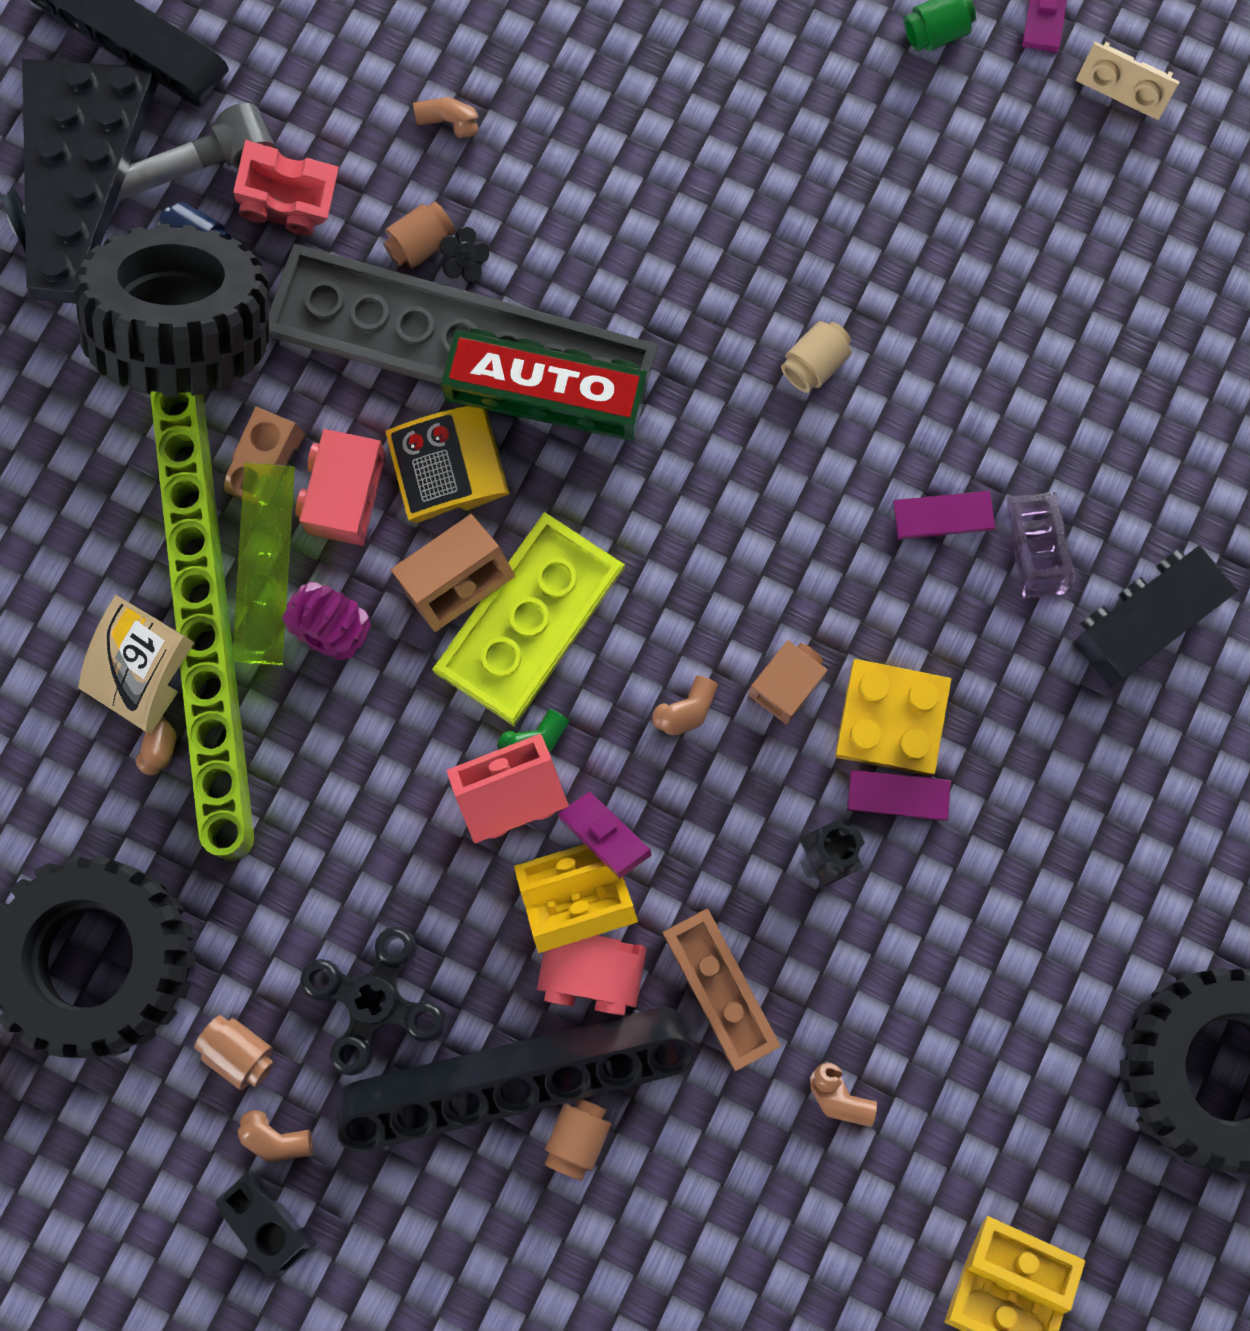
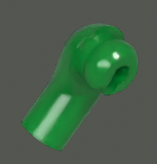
[497,709,570,754]

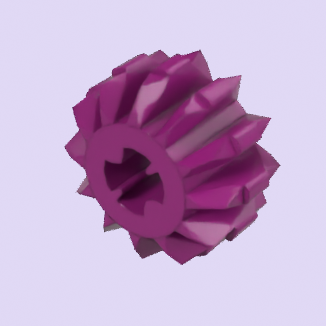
[282,582,371,660]

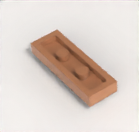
[662,908,781,1071]

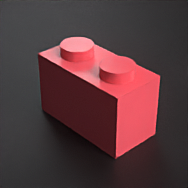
[295,429,386,546]
[446,733,569,844]

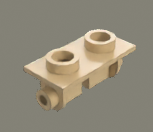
[1076,41,1179,121]

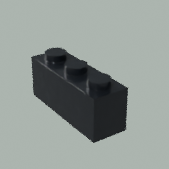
[1074,545,1238,688]

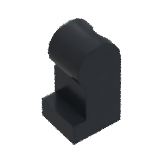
[215,1171,317,1277]

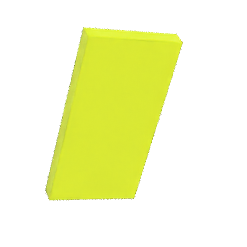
[432,512,625,727]

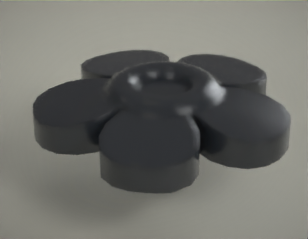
[439,227,489,282]

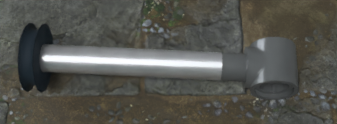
[0,103,276,252]

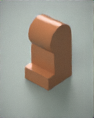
[224,406,306,507]

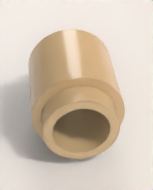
[781,321,852,393]

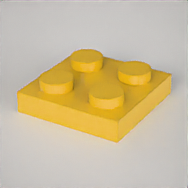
[834,659,951,777]

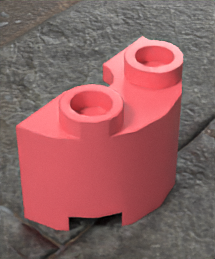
[233,140,339,236]
[537,935,647,1016]

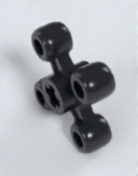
[300,927,447,1076]

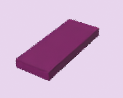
[1022,0,1067,53]
[893,491,995,540]
[847,770,951,821]
[558,791,652,879]

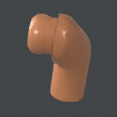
[810,1063,877,1127]

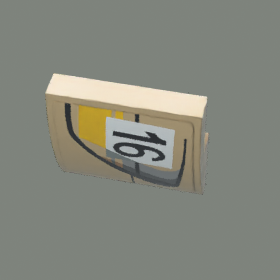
[78,594,195,734]

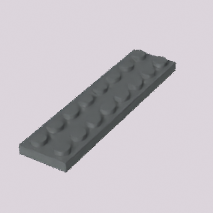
[269,244,658,385]

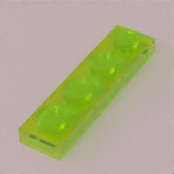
[232,462,295,665]

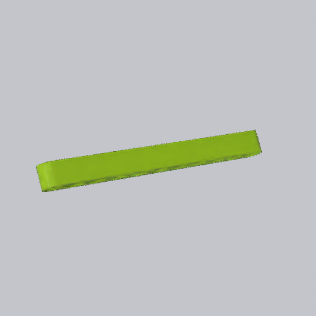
[150,391,254,861]

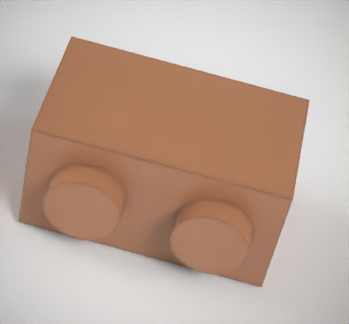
[390,514,516,632]

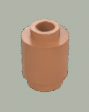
[383,201,456,269]
[194,1015,275,1090]
[544,1099,612,1181]

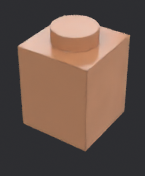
[748,640,827,725]

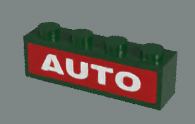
[441,329,647,442]

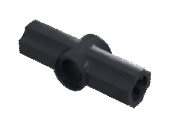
[799,820,865,887]

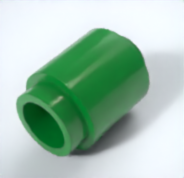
[904,0,976,52]

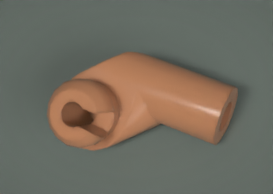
[413,97,479,138]
[652,676,718,735]
[135,716,177,775]
[237,1110,313,1162]

